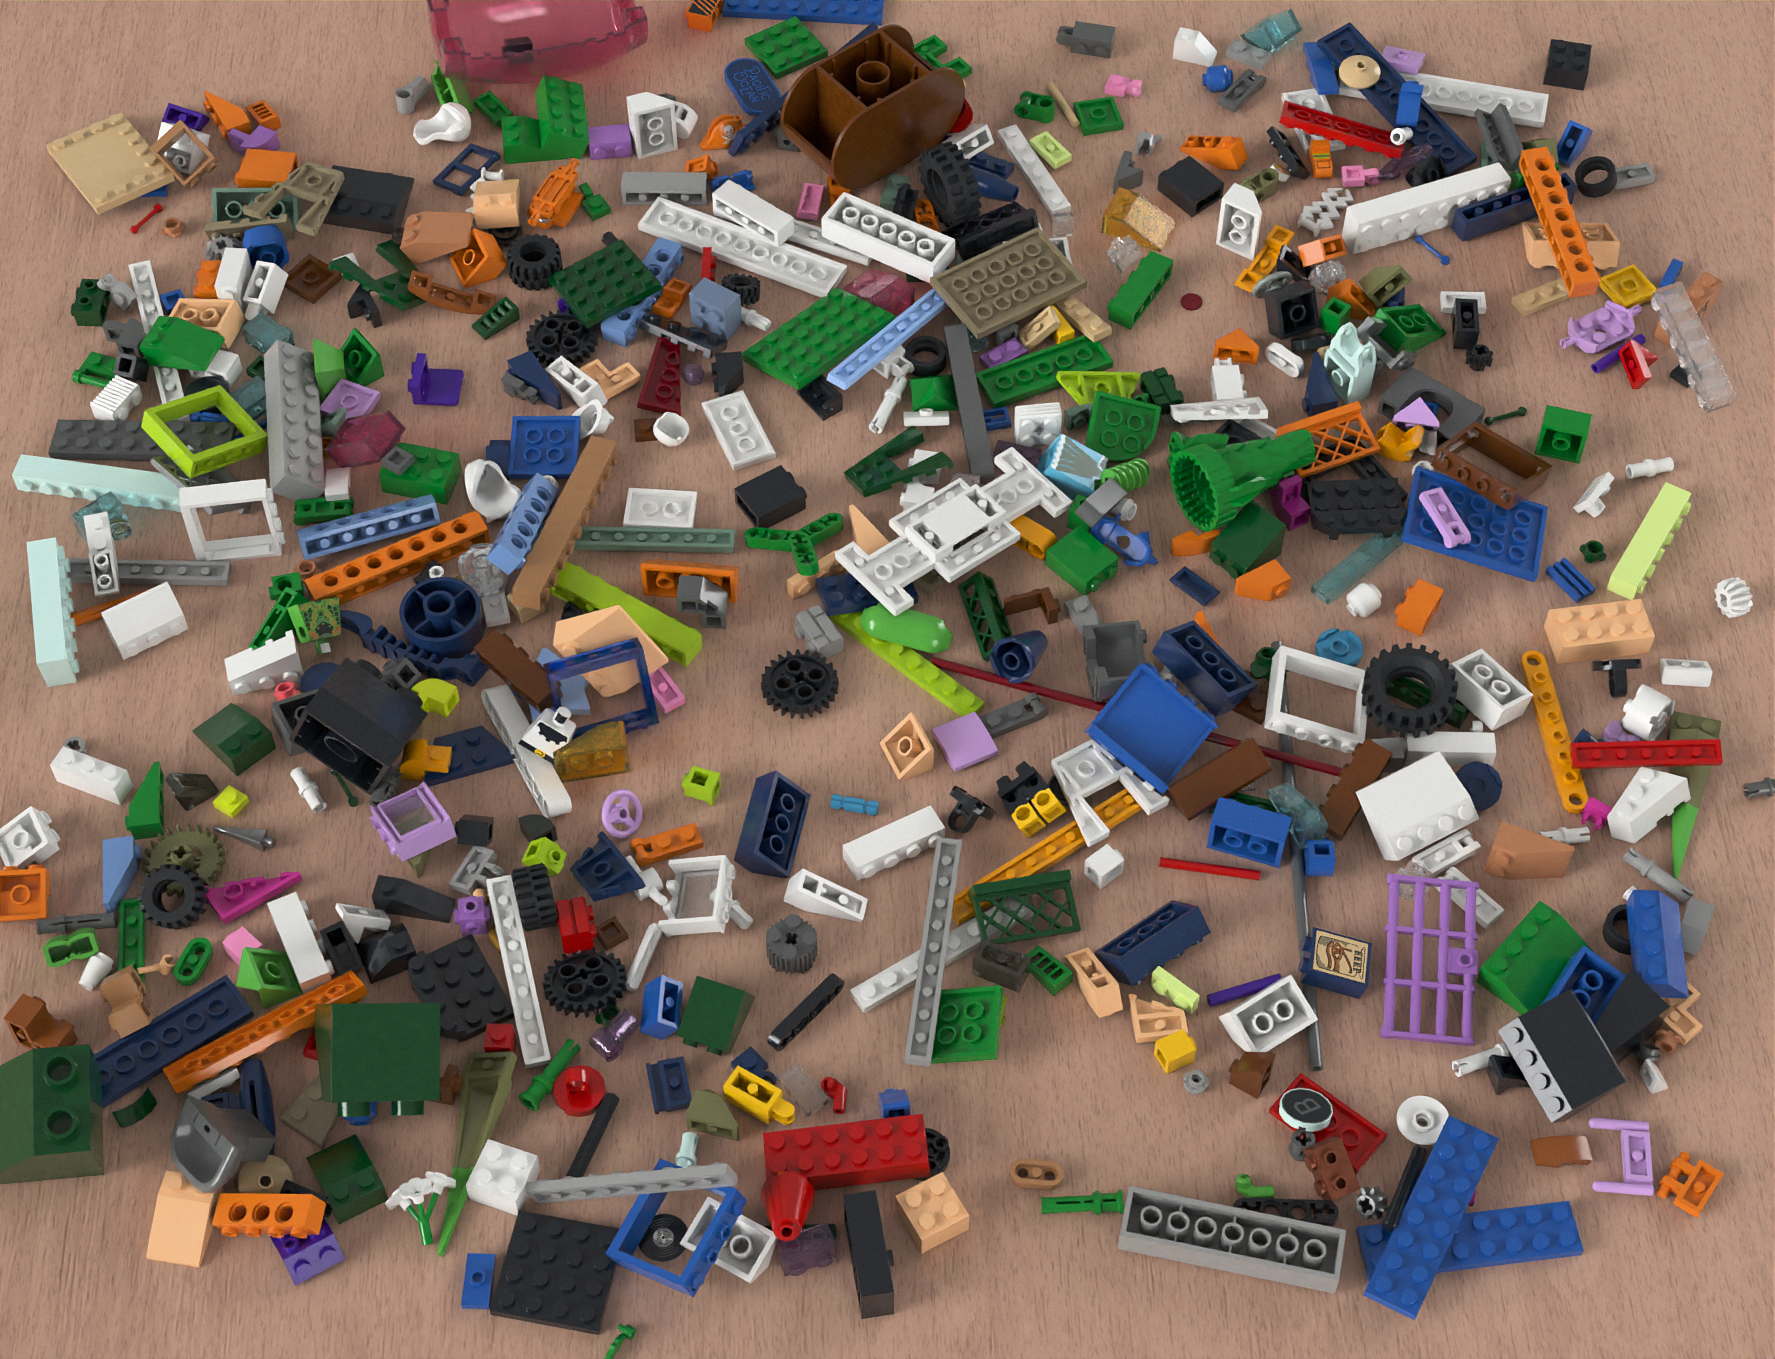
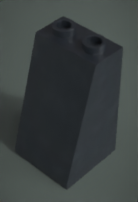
[1595,970,1670,1064]

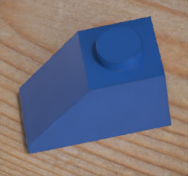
[1557,120,1593,167]
[878,1088,910,1119]

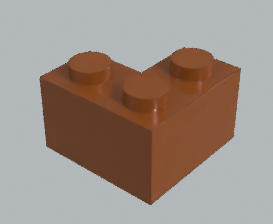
[4,994,78,1050]

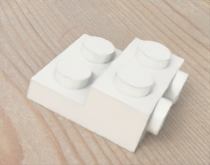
[0,806,60,870]

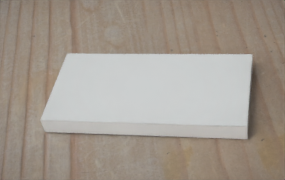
[1282,88,1346,155]
[701,390,776,471]

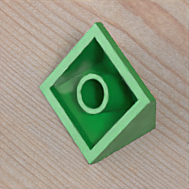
[340,328,385,387]

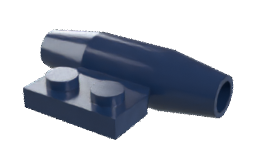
[969,152,1019,203]
[201,1059,276,1156]

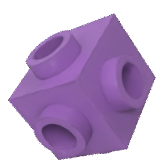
[454,896,491,936]

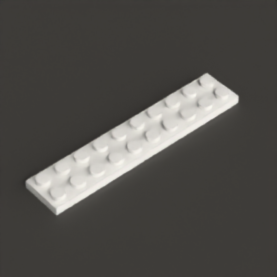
[1339,71,1549,128]
[638,197,847,298]

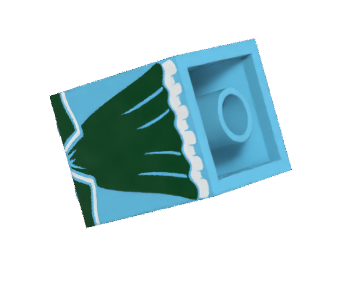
[1037,433,1108,501]

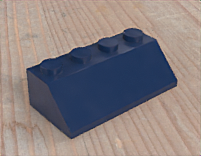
[1152,620,1258,717]
[734,770,811,879]
[1094,900,1211,986]

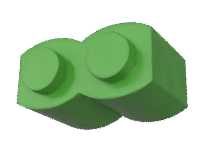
[42,927,100,967]

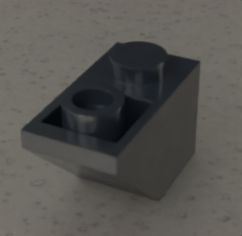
[711,351,744,397]

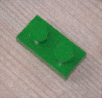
[473,90,513,128]

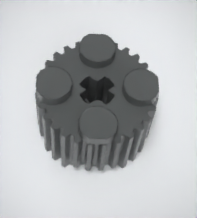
[766,914,818,974]

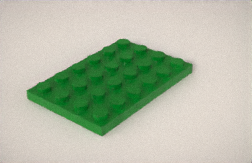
[742,287,896,390]

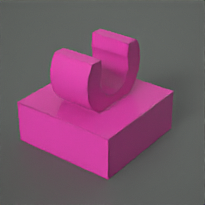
[1581,797,1613,831]

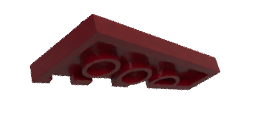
[637,337,681,416]

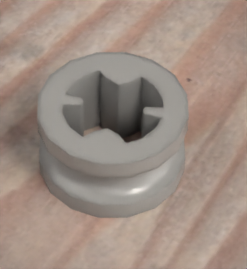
[63,737,87,754]

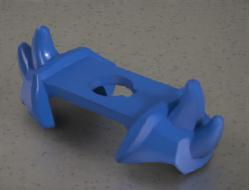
[1090,512,1158,566]

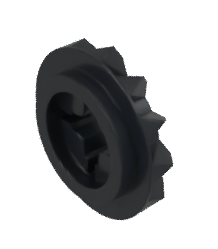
[488,225,523,247]

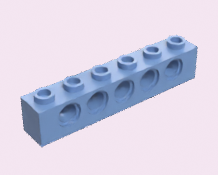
[601,237,685,347]
[486,472,559,575]
[296,494,441,560]

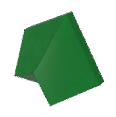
[908,374,958,412]

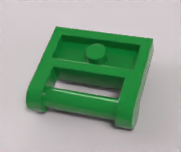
[72,351,126,389]

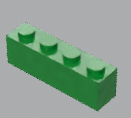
[1107,251,1174,330]

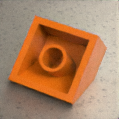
[449,228,508,288]

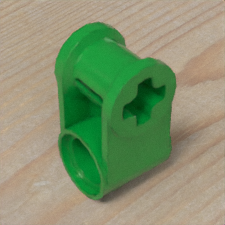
[1014,91,1055,123]

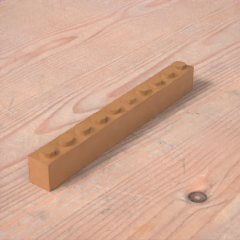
[513,435,620,611]

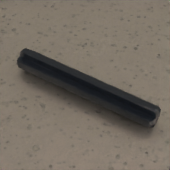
[565,1093,619,1178]
[1382,1145,1427,1232]

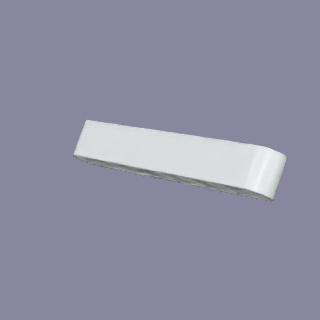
[481,684,572,818]

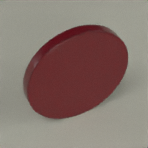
[1180,293,1202,311]

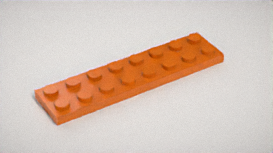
[162,970,369,1094]

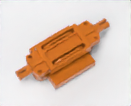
[527,158,584,229]

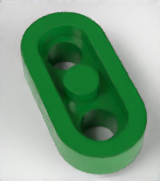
[173,937,213,986]

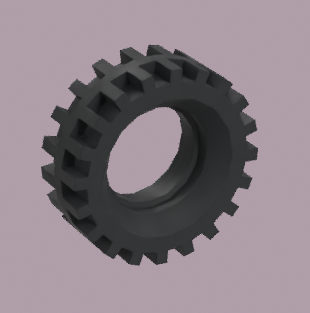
[918,141,982,228]
[1361,643,1458,738]

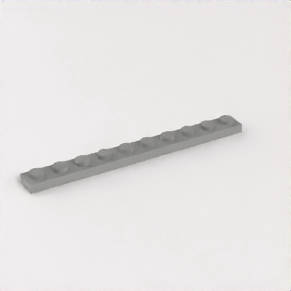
[904,837,962,1067]

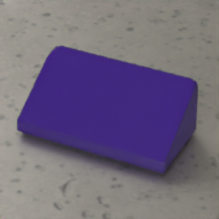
[162,103,210,132]

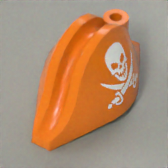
[699,114,746,151]

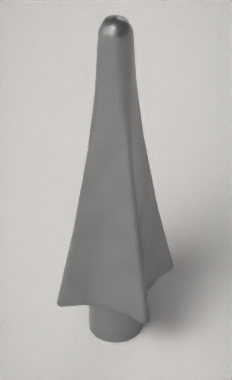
[213,825,276,852]

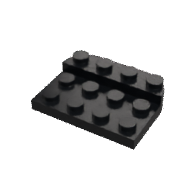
[1305,478,1406,540]
[408,934,514,1042]

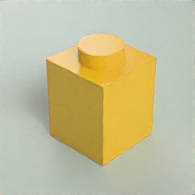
[1154,1029,1197,1074]

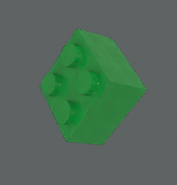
[1534,405,1592,464]

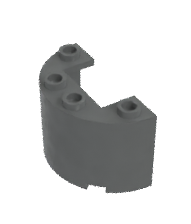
[1082,620,1161,702]

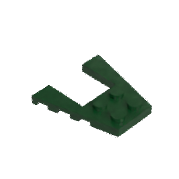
[328,239,427,311]
[844,426,954,498]

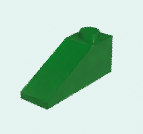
[249,587,312,650]
[125,761,164,840]

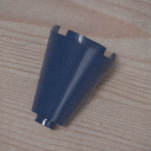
[990,630,1048,683]

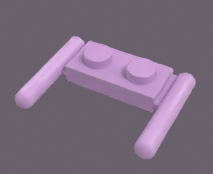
[1589,1118,1654,1196]

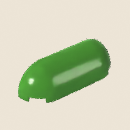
[431,55,475,114]
[860,602,953,653]

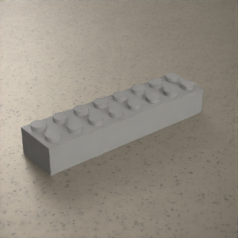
[264,339,325,501]
[1118,1186,1346,1294]

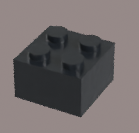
[1543,39,1592,91]

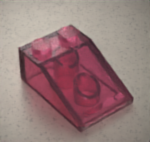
[842,269,915,318]

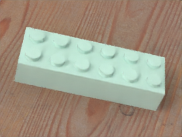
[27,538,80,687]

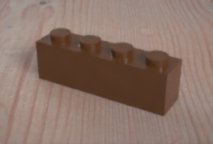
[474,629,563,714]
[1313,738,1392,841]

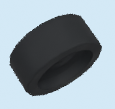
[1575,156,1617,198]
[905,336,946,377]
[1602,904,1631,955]

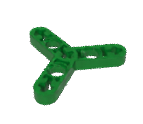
[744,513,844,576]

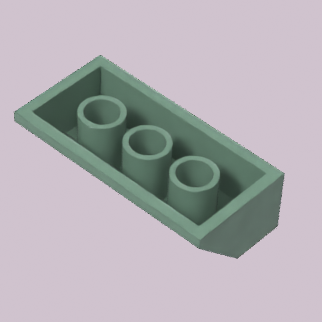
[212,188,303,231]

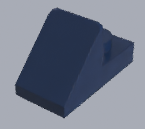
[486,440,511,481]

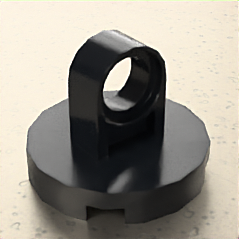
[1405,156,1448,187]
[1592,659,1642,698]
[948,785,996,834]

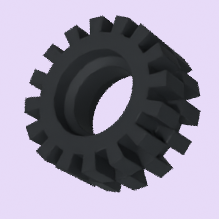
[721,273,760,306]

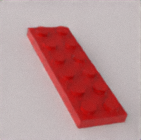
[1279,100,1403,159]

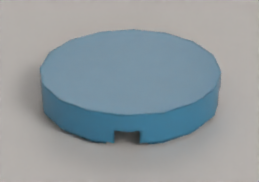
[1315,628,1363,667]

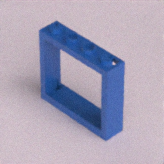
[605,1159,747,1298]

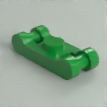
[293,497,354,526]

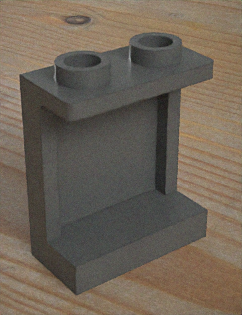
[1357,316,1418,371]

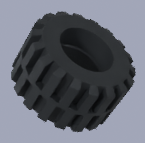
[506,234,563,291]
[511,863,558,932]
[137,864,209,929]

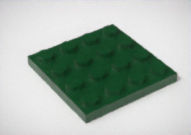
[547,239,663,329]

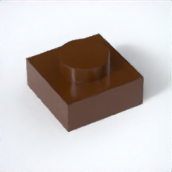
[634,418,658,442]

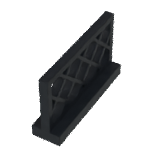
[940,201,1039,261]

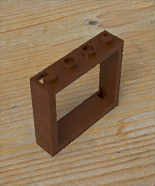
[1431,421,1552,511]

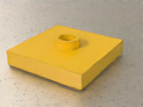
[1599,264,1660,309]

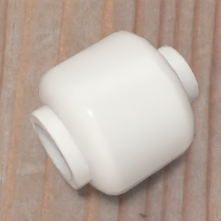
[1346,583,1382,618]

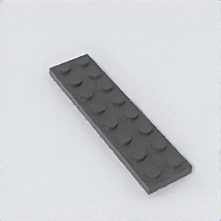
[48,419,237,460]

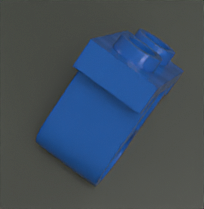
[1395,81,1423,127]

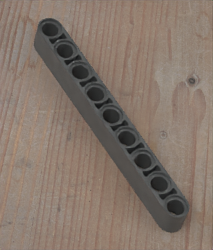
[943,323,995,483]

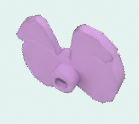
[1601,720,1641,742]

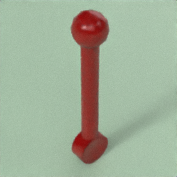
[130,204,162,234]

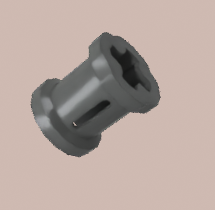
[1288,1128,1316,1162]

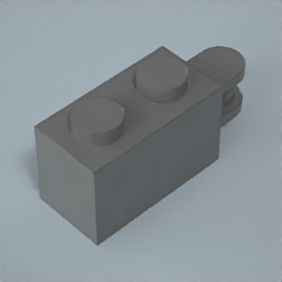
[1056,21,1116,58]

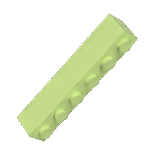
[1607,482,1692,600]

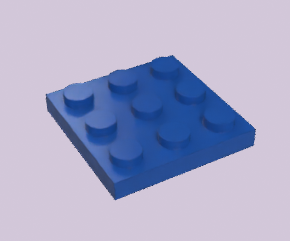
[508,416,581,479]

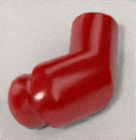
[821,1077,847,1114]

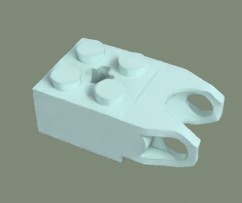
[1323,322,1377,405]

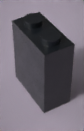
[1157,156,1224,217]
[734,465,807,528]

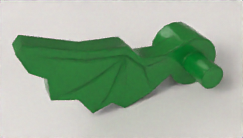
[605,1324,636,1359]

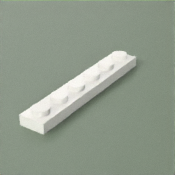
[997,124,1071,218]

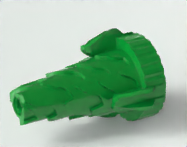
[1170,429,1318,532]

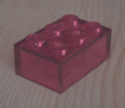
[324,410,406,468]

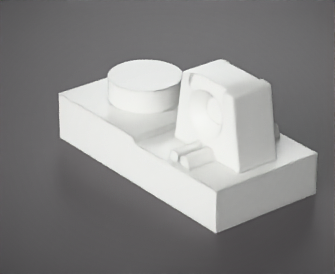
[1573,472,1614,518]

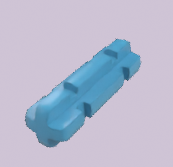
[830,794,879,816]

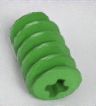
[1101,458,1150,492]

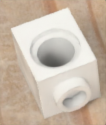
[1084,844,1124,890]

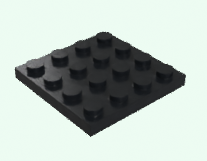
[490,1210,620,1335]

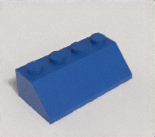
[1626,890,1688,998]

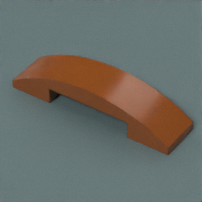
[407,270,497,315]

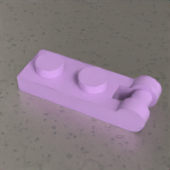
[1419,487,1471,548]

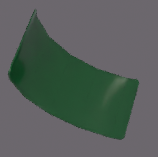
[112,1087,157,1127]

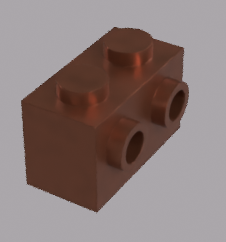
[1303,1136,1361,1201]

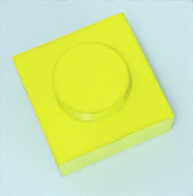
[213,785,249,818]

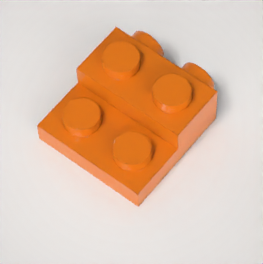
[0,864,51,923]

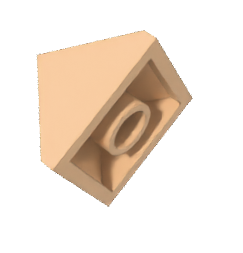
[880,712,934,781]

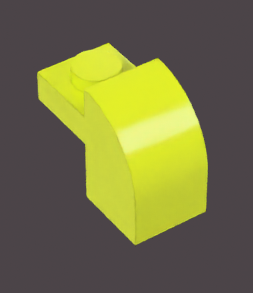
[411,679,460,718]

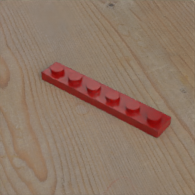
[1569,739,1723,769]

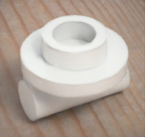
[1418,430,1437,455]

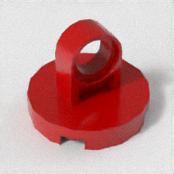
[553,1065,606,1117]

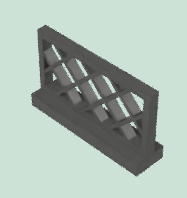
[150,443,253,516]

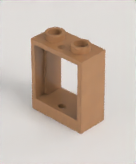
[149,120,219,189]

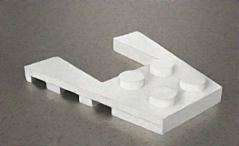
[1051,739,1169,847]

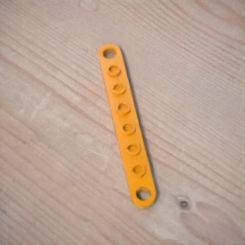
[1520,650,1589,814]

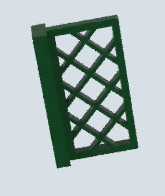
[968,869,1081,948]

